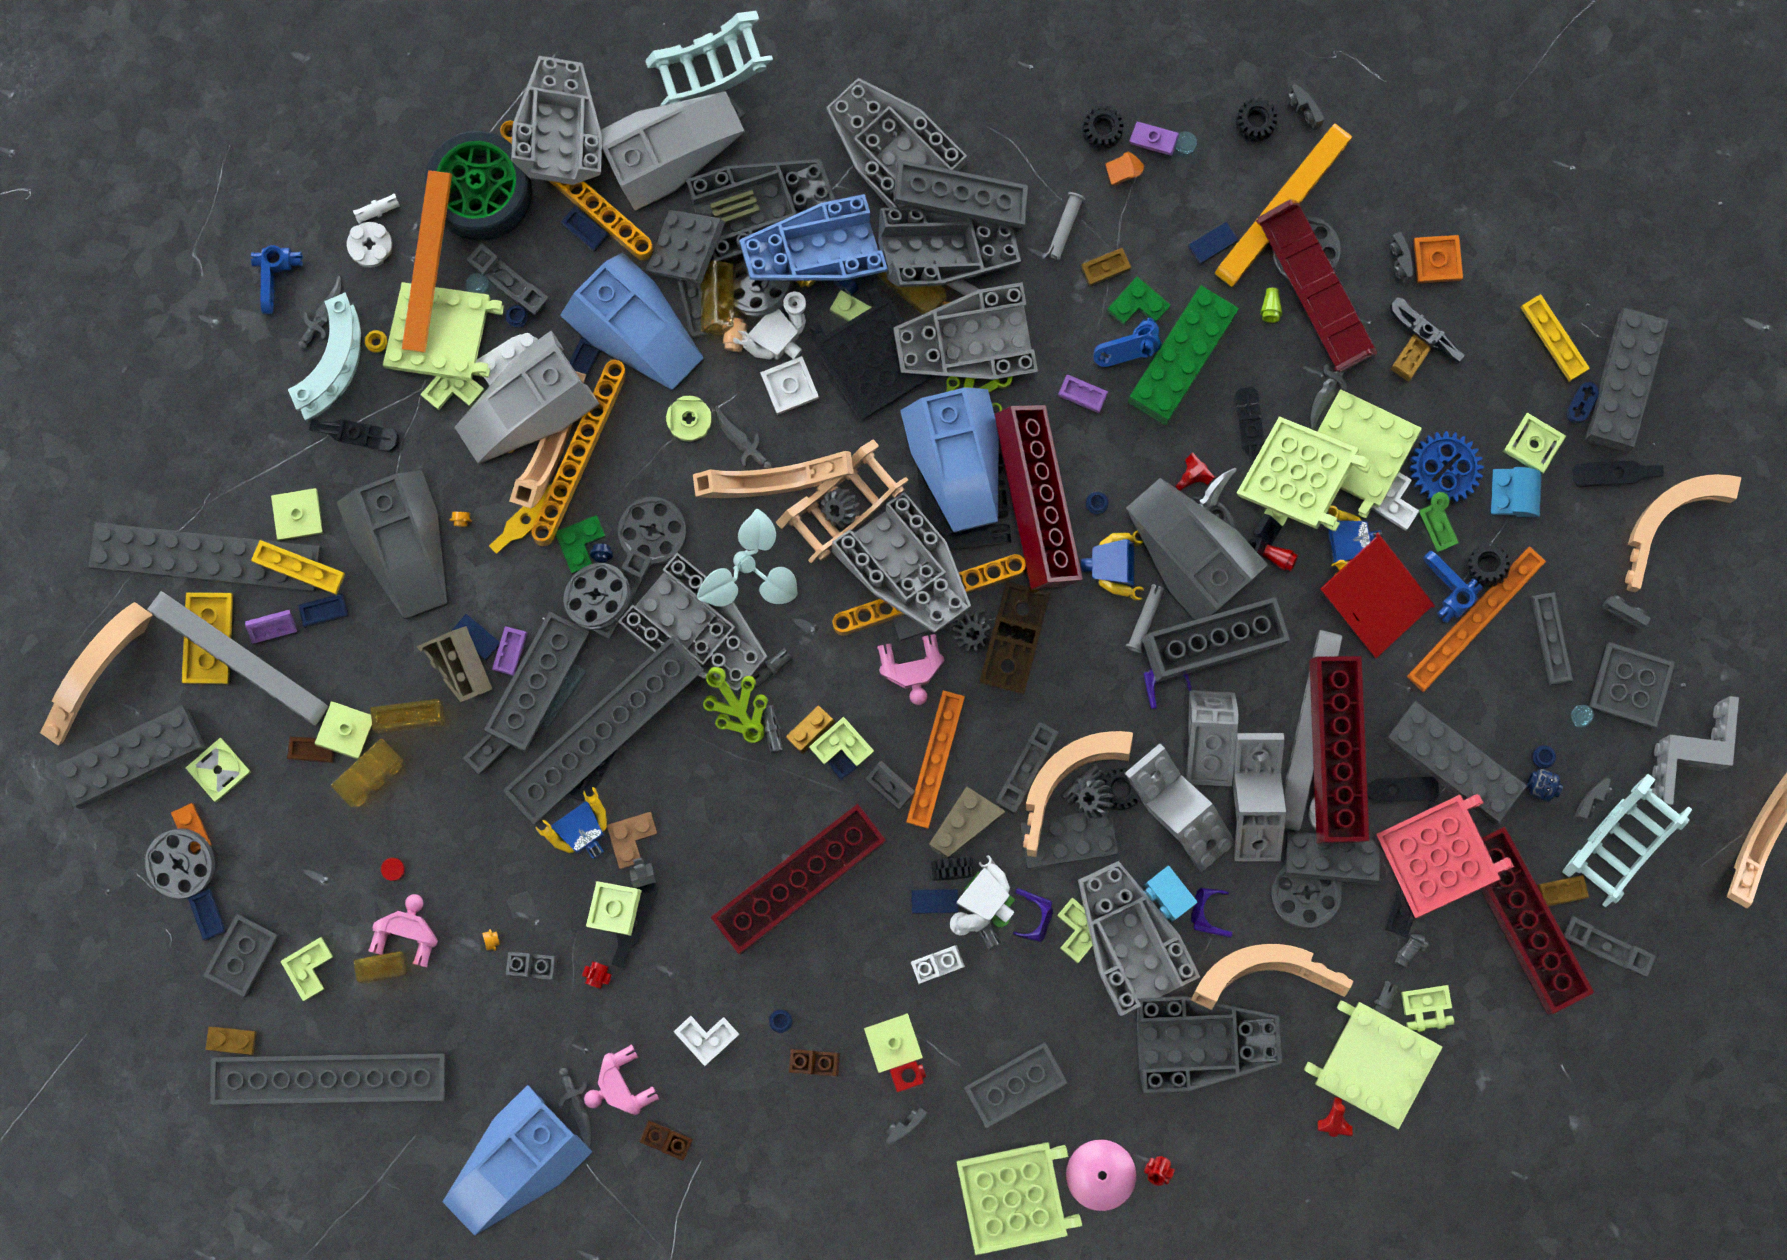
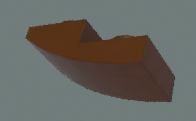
[789,1049,840,1076]
[638,1120,693,1161]

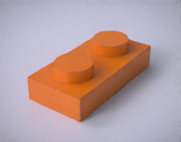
[171,803,212,853]

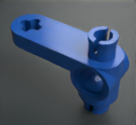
[251,245,303,314]
[1093,318,1162,367]
[1423,551,1483,623]

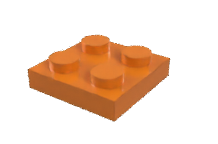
[1413,235,1463,283]

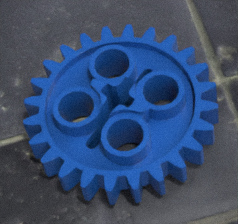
[1409,431,1484,504]

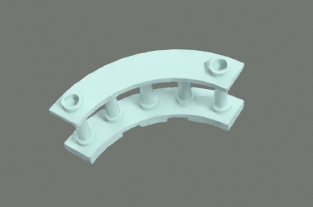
[645,11,773,106]
[288,293,361,422]
[1562,774,1692,907]

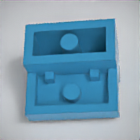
[1491,467,1542,517]

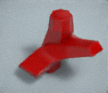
[1175,452,1215,491]
[1318,1097,1353,1137]

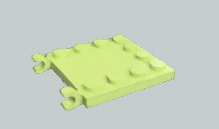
[383,282,504,381]
[1317,389,1422,518]
[1237,417,1372,531]
[1304,1000,1442,1129]
[956,1142,1082,1255]

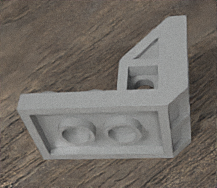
[1186,690,1238,786]

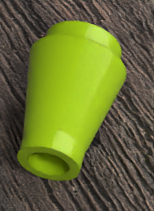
[1260,288,1283,323]

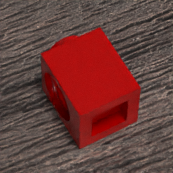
[890,1061,926,1093]

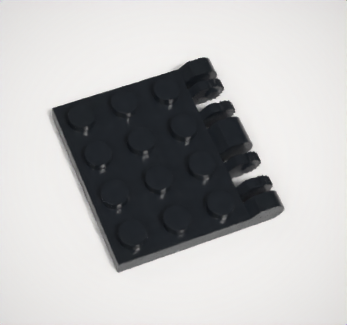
[917,454,1012,549]

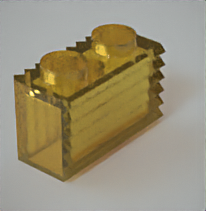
[354,951,407,984]

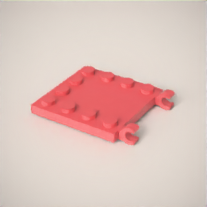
[1376,794,1514,919]

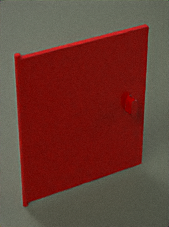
[1320,533,1435,658]

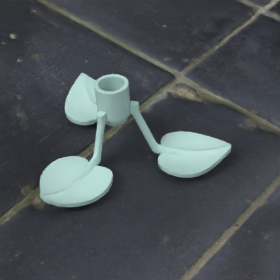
[697,509,798,606]

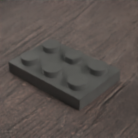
[203,914,279,997]

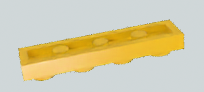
[1520,294,1590,382]
[251,540,345,595]

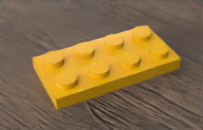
[182,593,233,684]

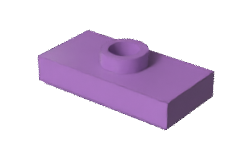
[1129,122,1179,156]
[1058,374,1108,413]
[245,609,297,644]
[492,626,528,676]

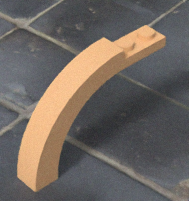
[510,371,586,508]
[693,451,854,498]
[1625,474,1741,592]
[40,602,153,746]
[1023,731,1133,857]
[1727,773,1787,908]
[1191,944,1353,1010]

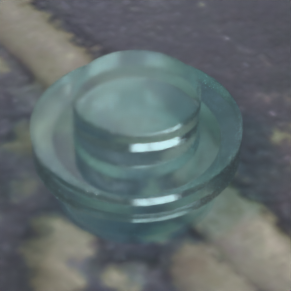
[1175,132,1197,154]
[466,273,489,294]
[1571,705,1594,727]

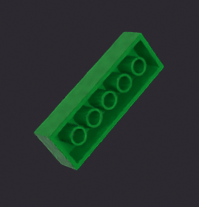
[1128,285,1239,426]

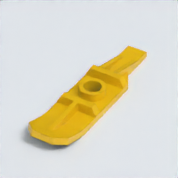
[489,485,564,554]

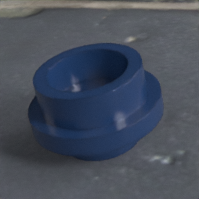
[506,305,528,328]
[1086,492,1108,515]
[590,544,613,563]
[1533,745,1556,768]
[769,1010,792,1033]

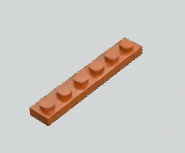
[906,690,965,829]

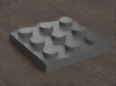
[646,210,725,283]
[1589,642,1675,728]

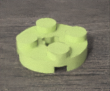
[666,396,712,442]

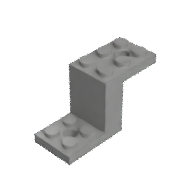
[1652,696,1739,809]
[1232,733,1286,861]
[1125,744,1235,872]

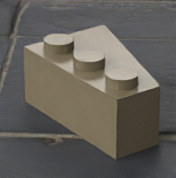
[416,626,492,702]
[929,787,1005,859]

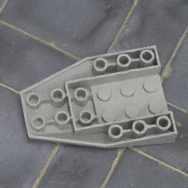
[826,78,967,208]
[831,492,971,633]
[618,552,767,692]

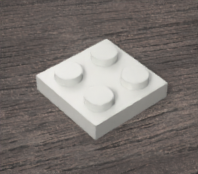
[760,356,819,415]

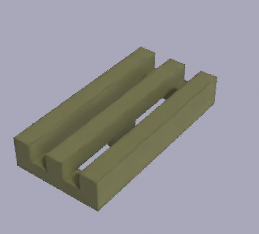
[710,190,760,224]

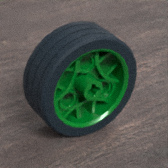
[425,131,532,240]

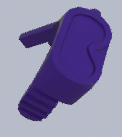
[1144,668,1192,709]
[1013,888,1053,942]
[1191,888,1233,938]

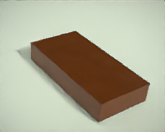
[287,736,335,763]

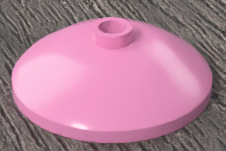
[1066,1140,1136,1211]

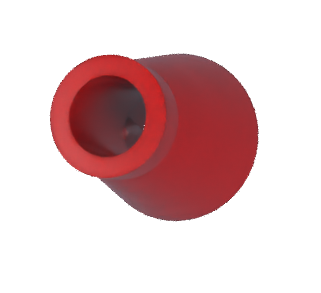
[1263,544,1298,571]

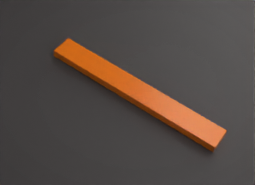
[402,170,452,353]
[1406,546,1546,692]

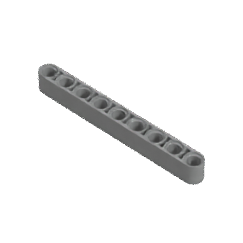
[147,591,329,726]
[1283,630,1342,832]

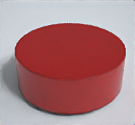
[381,858,405,881]

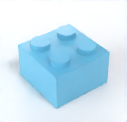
[1143,865,1197,922]

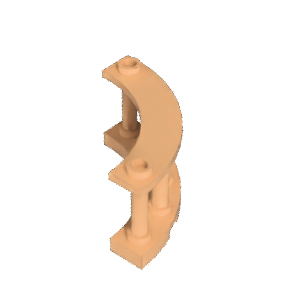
[776,439,908,563]

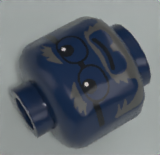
[1526,768,1563,802]

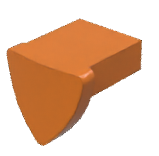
[1105,152,1144,185]

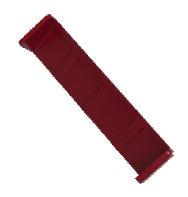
[1256,199,1377,373]

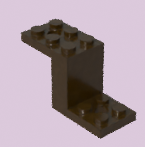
[979,581,1050,695]

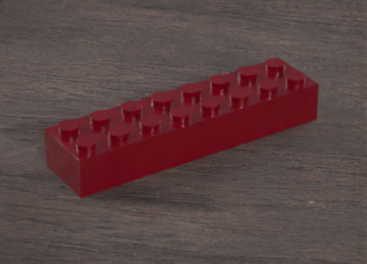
[994,405,1083,589]
[1309,656,1369,843]
[710,804,886,955]
[1480,826,1594,1015]

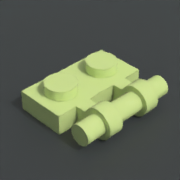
[1401,985,1454,1032]

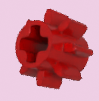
[582,961,612,989]
[1144,1156,1175,1186]

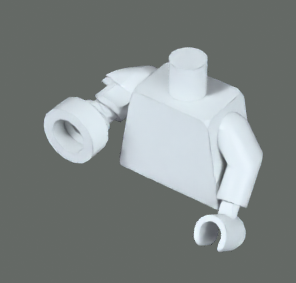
[733,292,806,360]
[950,855,1014,936]

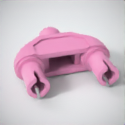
[877,634,945,705]
[368,894,438,967]
[584,1044,659,1115]

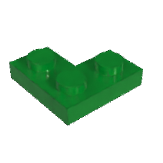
[1107,277,1171,325]
[556,515,606,575]

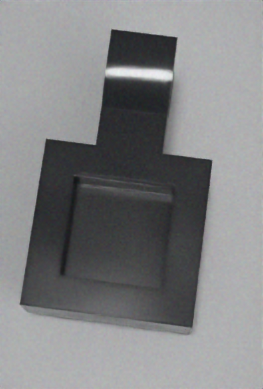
[1248,513,1283,556]

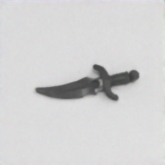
[1199,468,1237,517]

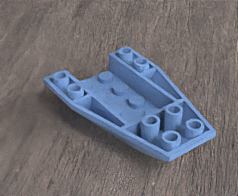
[739,194,888,281]
[560,252,704,390]
[900,388,999,533]
[443,1085,593,1235]

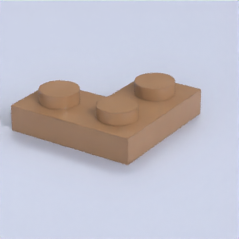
[607,812,658,870]

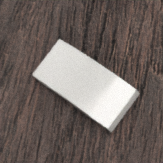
[911,945,965,984]

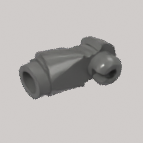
[1395,934,1430,968]

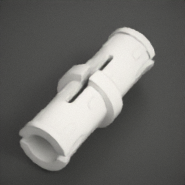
[353,194,400,224]

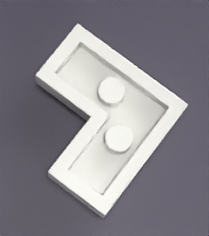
[1372,472,1419,531]
[674,1016,740,1066]

